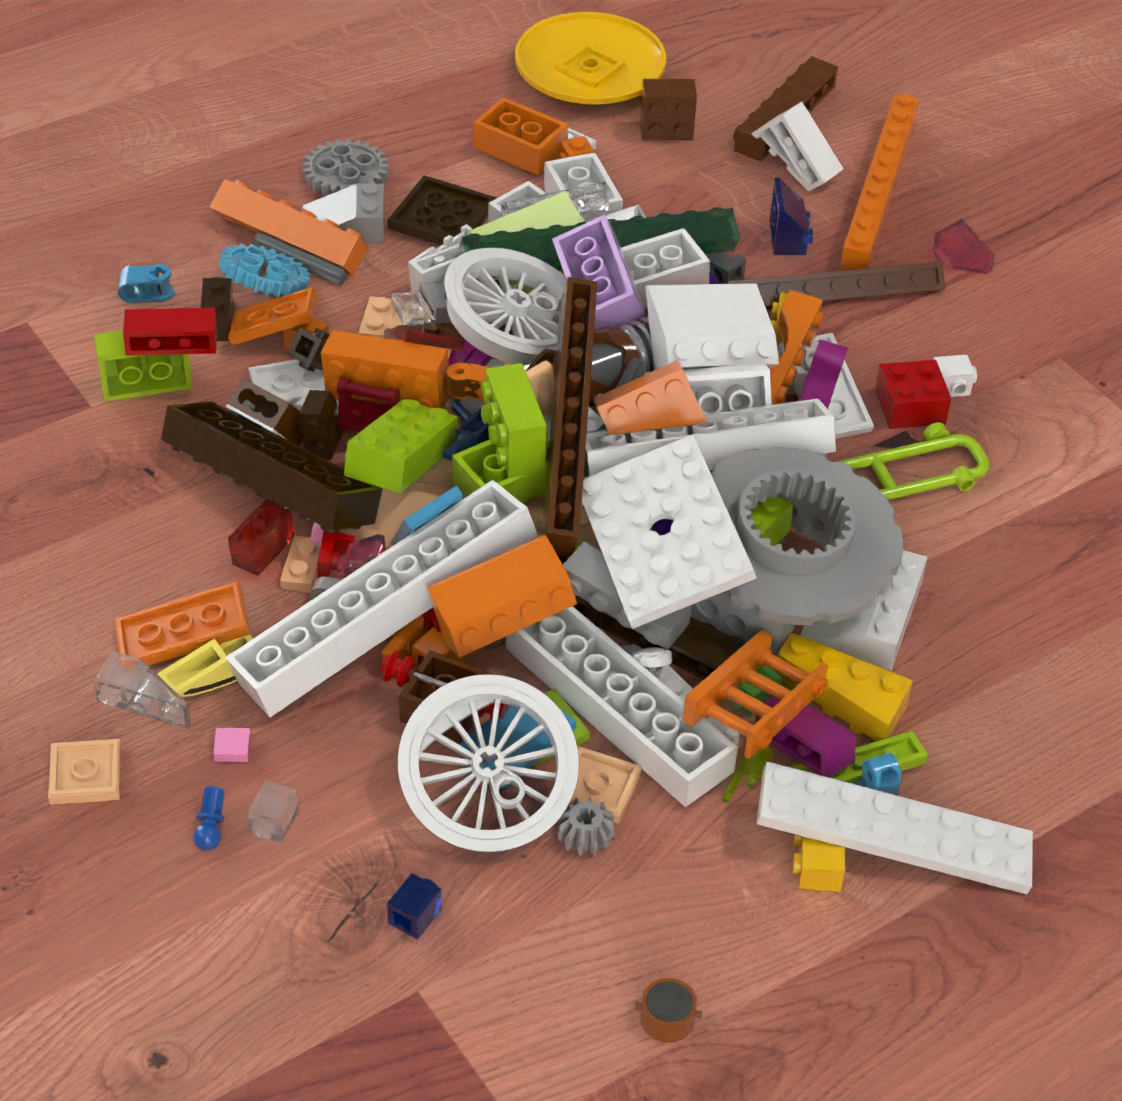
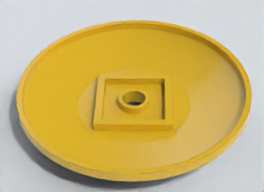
[515,12,666,104]

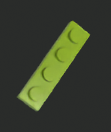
[792,731,928,784]

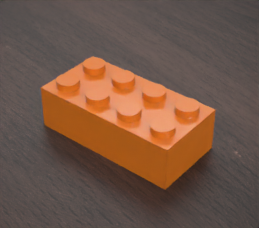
[321,330,450,409]

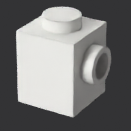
[933,355,977,397]

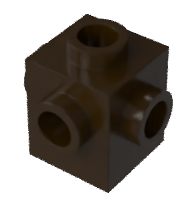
[287,328,330,372]

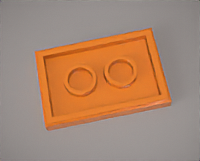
[228,287,318,345]

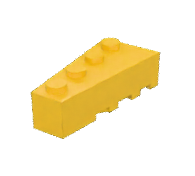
[775,632,913,742]

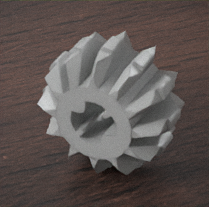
[556,796,615,857]

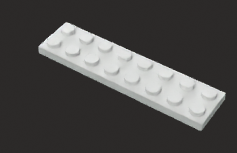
[757,762,1033,894]

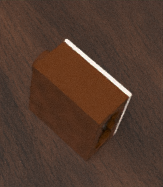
[226,378,305,446]

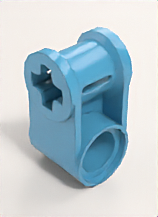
[118,264,175,303]

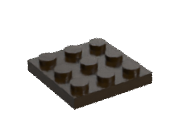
[387,175,496,245]

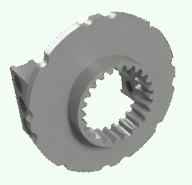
[691,447,903,656]

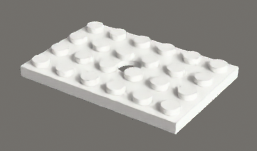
[582,434,757,629]

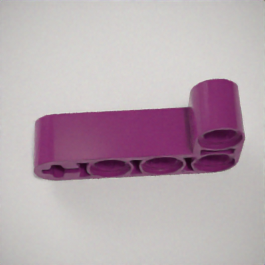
[799,339,848,409]

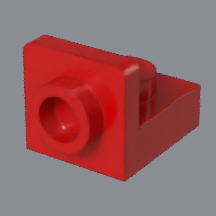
[317,531,355,579]

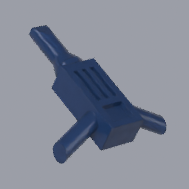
[442,399,489,461]

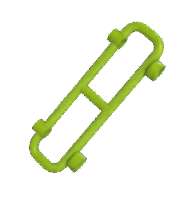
[836,422,990,500]

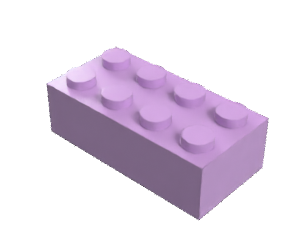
[552,214,646,331]

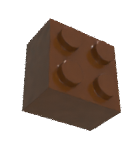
[640,79,697,140]

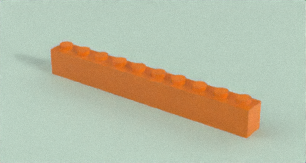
[840,93,920,271]

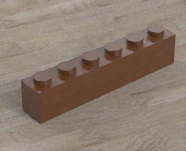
[733,56,838,162]

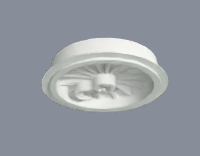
[444,248,567,365]
[398,675,579,852]

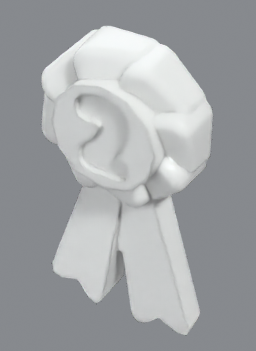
[621,644,672,673]

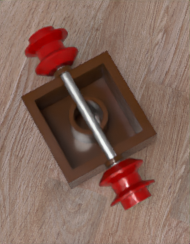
[380,650,509,744]

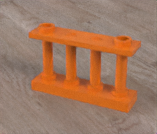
[682,629,828,759]

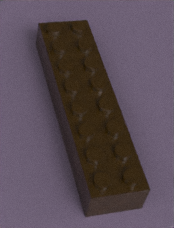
[161,401,383,533]

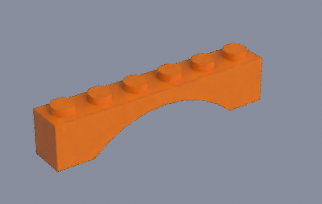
[770,289,825,405]

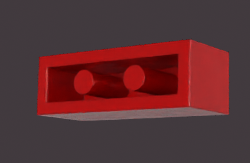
[123,307,217,356]

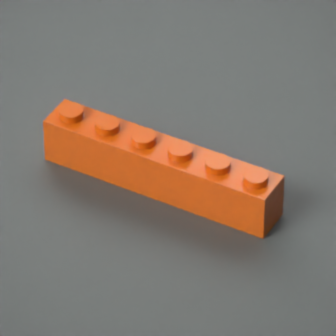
[209,179,368,276]

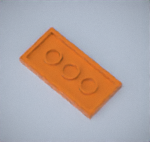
[114,580,251,673]

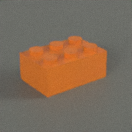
[473,97,568,176]

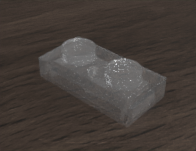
[391,291,435,326]

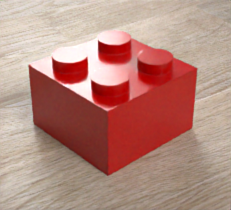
[875,360,951,429]

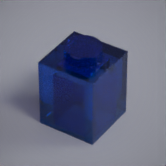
[387,873,442,940]

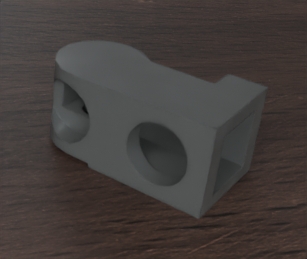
[697,242,746,284]

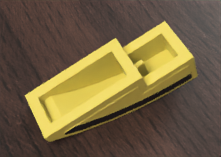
[157,635,253,699]

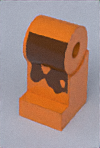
[446,363,491,405]

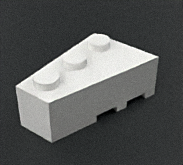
[751,102,843,192]
[408,224,476,297]

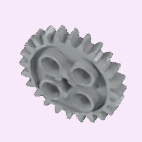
[302,138,389,197]

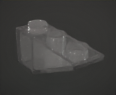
[94,651,191,728]

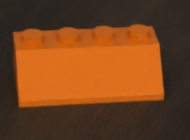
[426,535,577,658]

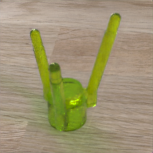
[722,747,773,802]

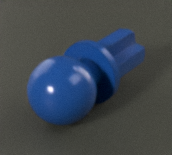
[193,786,225,850]

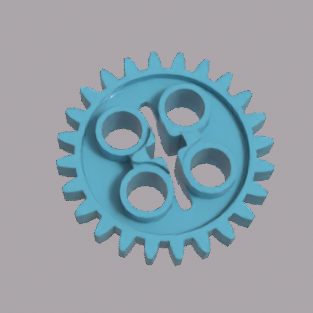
[218,243,310,297]

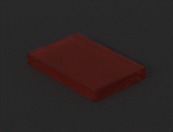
[383,329,465,352]

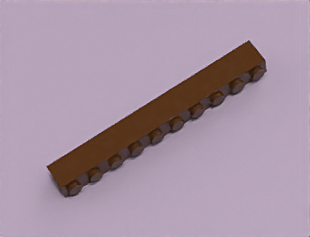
[542,277,598,557]

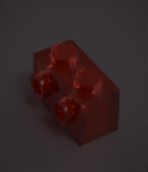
[228,500,295,576]

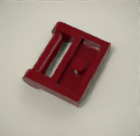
[337,377,400,433]

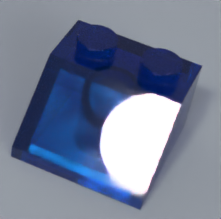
[769,178,813,255]

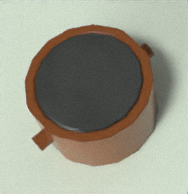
[635,978,702,1043]

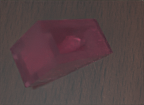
[933,219,994,274]
[337,534,386,580]

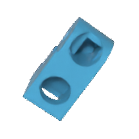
[854,752,901,796]

